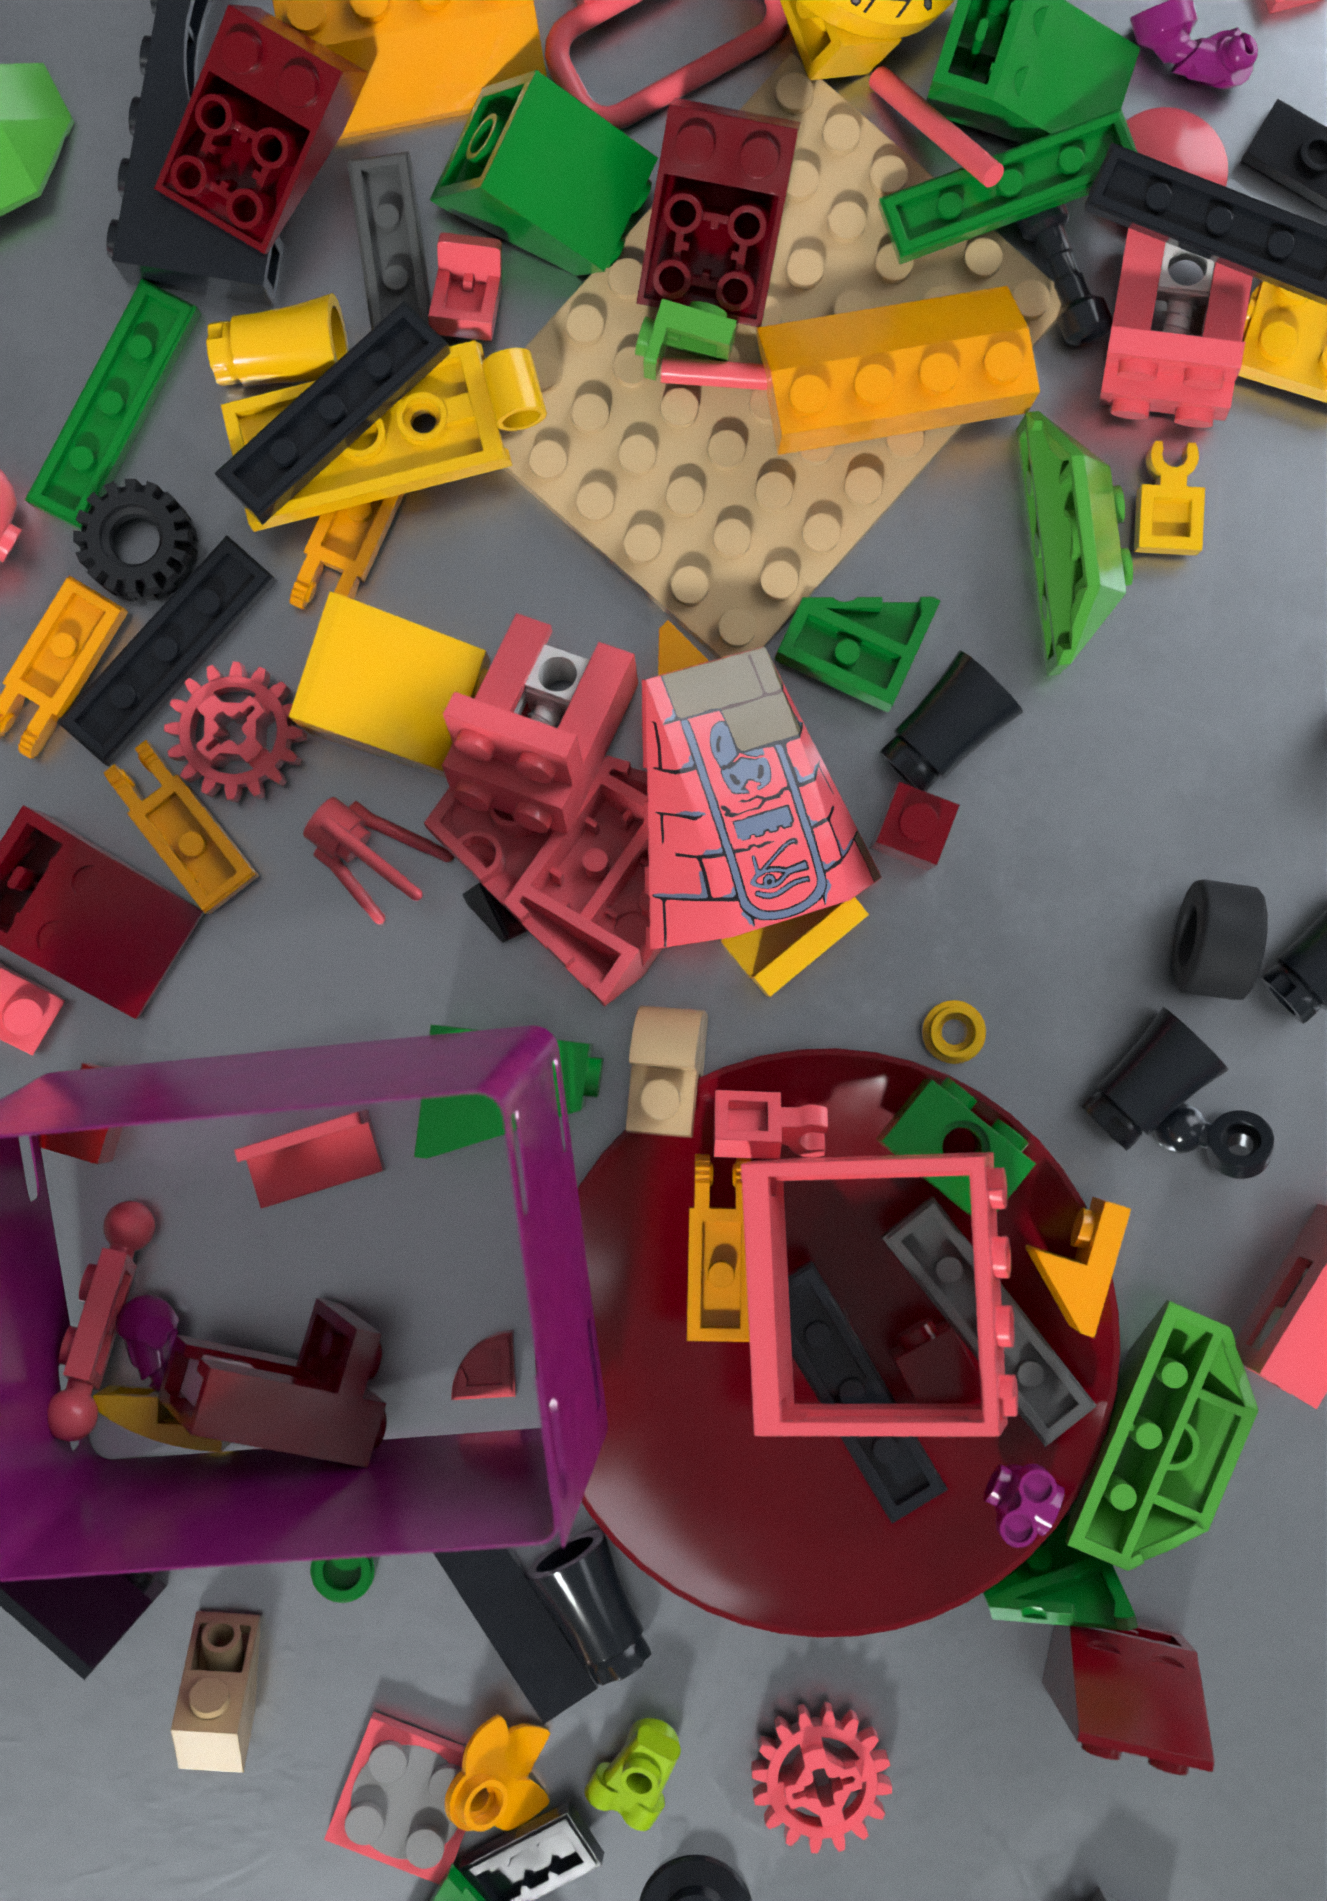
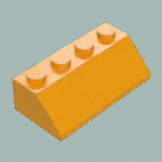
[272,0,547,140]
[756,286,1040,455]

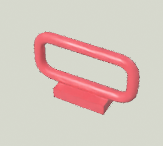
[544,0,788,130]

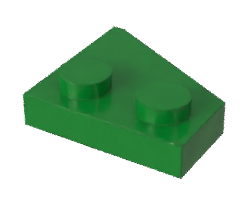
[774,597,941,713]

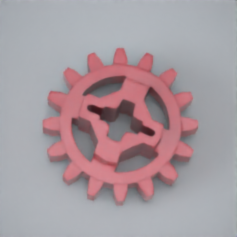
[164,661,307,803]
[751,1702,892,1854]

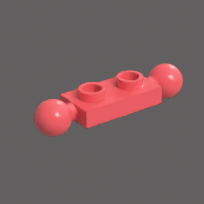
[48,1201,156,1442]

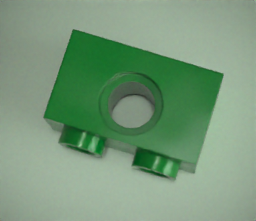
[875,1077,1036,1217]

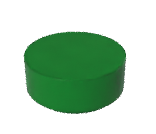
[310,1556,377,1603]

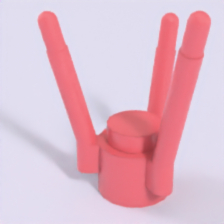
[303,797,454,925]

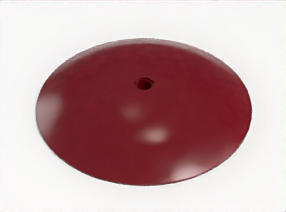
[535,1048,1120,1638]

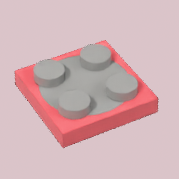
[324,1711,466,1884]

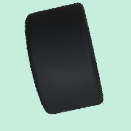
[1172,879,1268,1000]

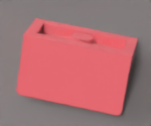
[234,1109,386,1209]

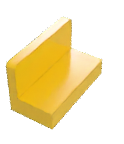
[721,897,869,998]

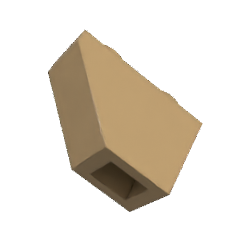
[171,1611,261,1773]

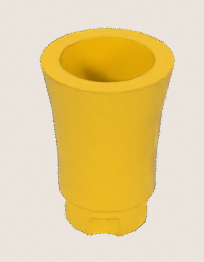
[206,293,349,387]

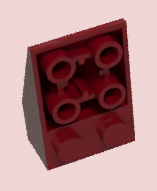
[154,4,369,254]
[636,98,801,327]
[0,805,204,1019]
[1042,1625,1215,1775]

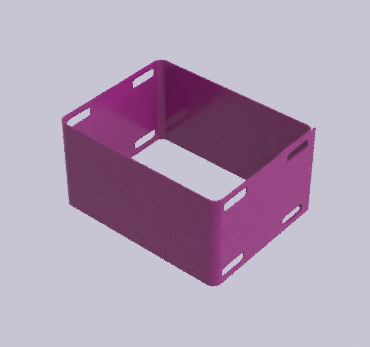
[0,1025,609,1581]

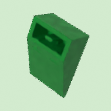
[926,0,1140,144]

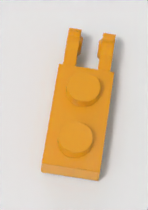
[289,494,405,609]
[0,575,128,759]
[103,739,259,915]
[687,1154,751,1342]

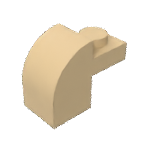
[625,1005,708,1138]

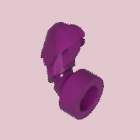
[1130,0,1258,89]
[116,1294,179,1393]

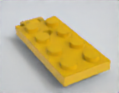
[221,340,547,532]

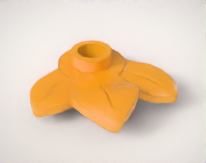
[444,1714,550,1832]

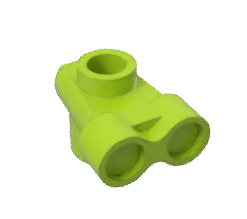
[584,1718,681,1831]

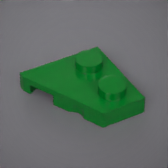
[982,1515,1138,1631]

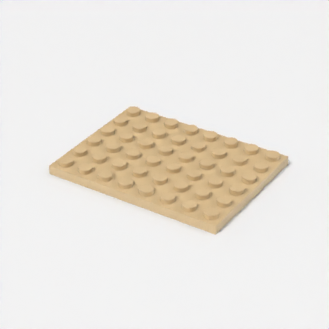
[500,53,1063,659]

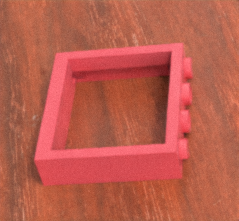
[741,1152,1018,1437]

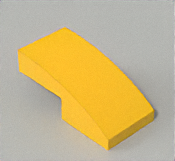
[93,1385,231,1452]

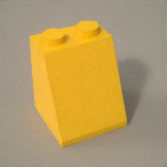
[289,591,491,778]

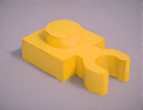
[1134,441,1205,556]

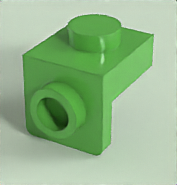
[635,299,737,381]

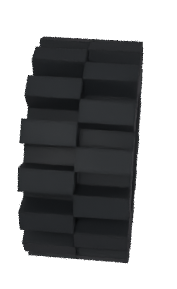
[73,479,198,602]

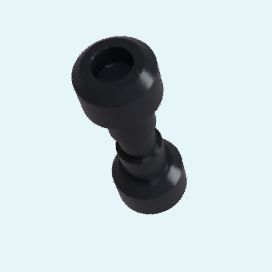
[1016,204,1113,346]

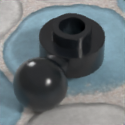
[1154,1103,1274,1179]

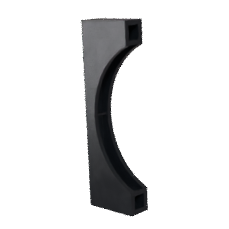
[106,0,284,306]

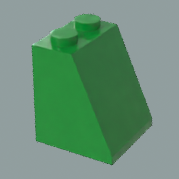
[429,70,658,276]
[414,1025,604,1159]

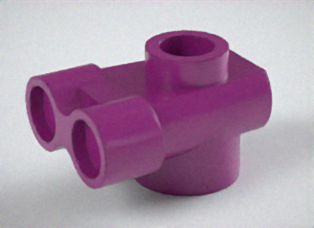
[983,1464,1064,1548]

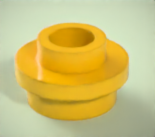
[921,1000,986,1064]

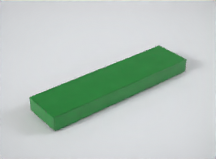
[878,108,1137,265]
[25,278,202,531]

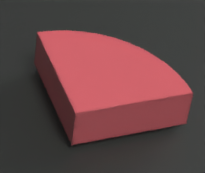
[451,1329,517,1400]

